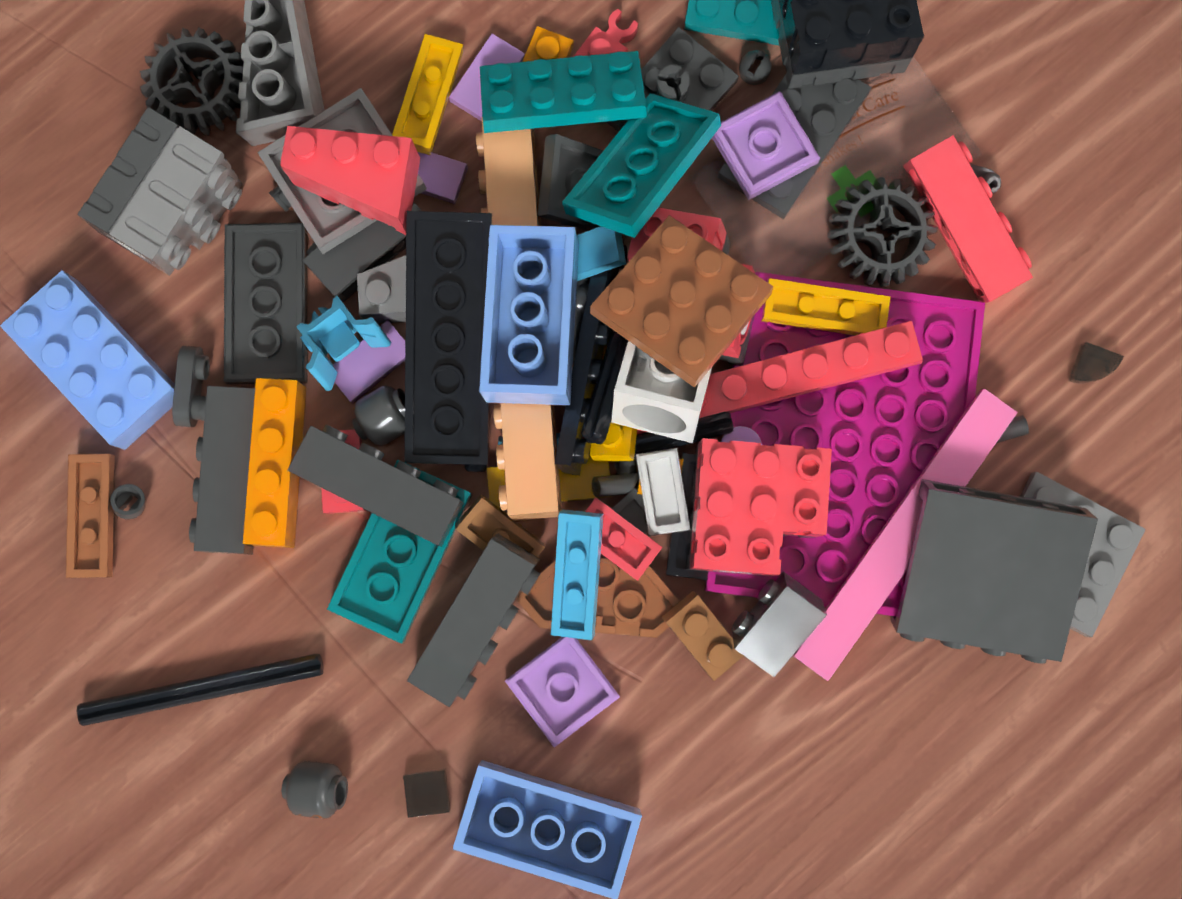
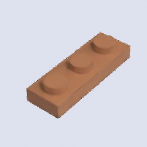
[66,454,115,578]

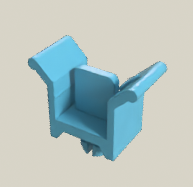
[296,296,391,391]

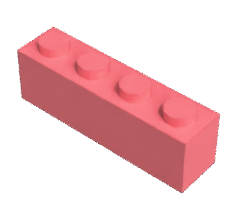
[903,135,1033,303]

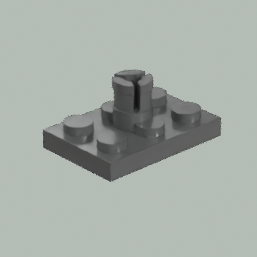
[607,27,739,132]

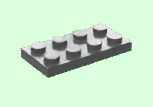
[717,75,872,220]

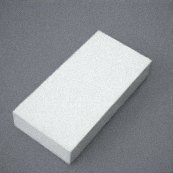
[636,448,690,536]

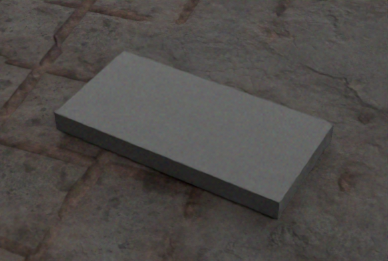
[224,223,308,384]

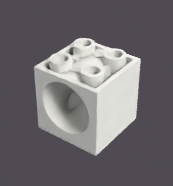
[611,341,713,443]

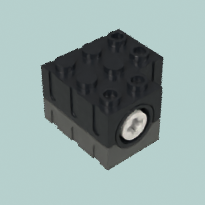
[771,0,924,89]

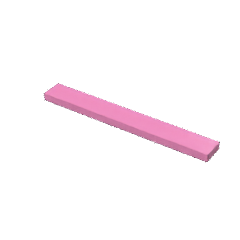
[793,389,1018,681]

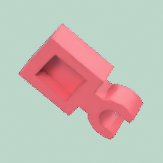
[573,9,638,57]

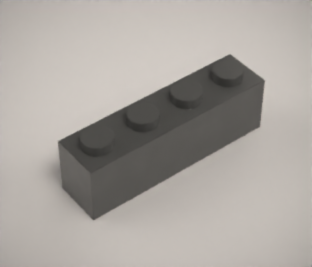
[189,386,255,555]
[287,424,464,547]
[407,533,541,707]

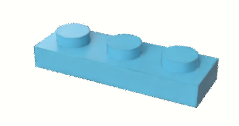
[551,509,604,640]

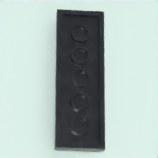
[404,211,492,465]

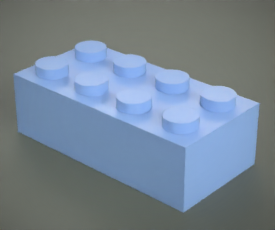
[479,225,579,405]
[0,270,175,450]
[453,760,642,899]

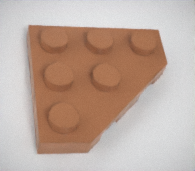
[516,554,680,638]

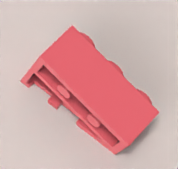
[280,126,420,235]

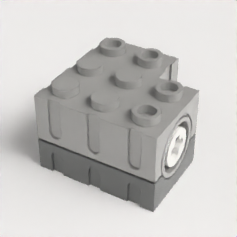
[77,107,242,276]

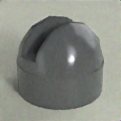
[739,50,772,85]
[110,484,146,520]

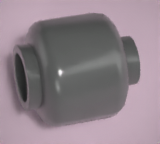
[352,385,405,446]
[281,761,348,819]

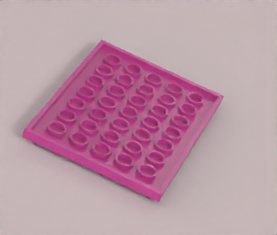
[704,272,985,617]

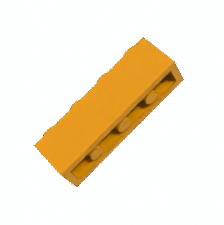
[243,378,307,548]

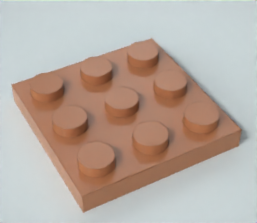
[590,215,774,388]

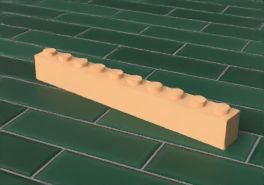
[476,119,562,521]

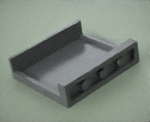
[890,479,1098,664]

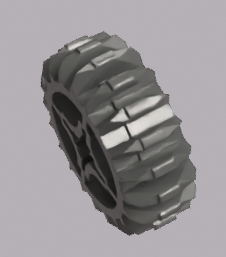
[140,27,244,136]
[827,177,938,287]

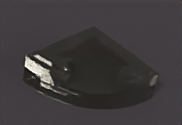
[1069,342,1124,384]

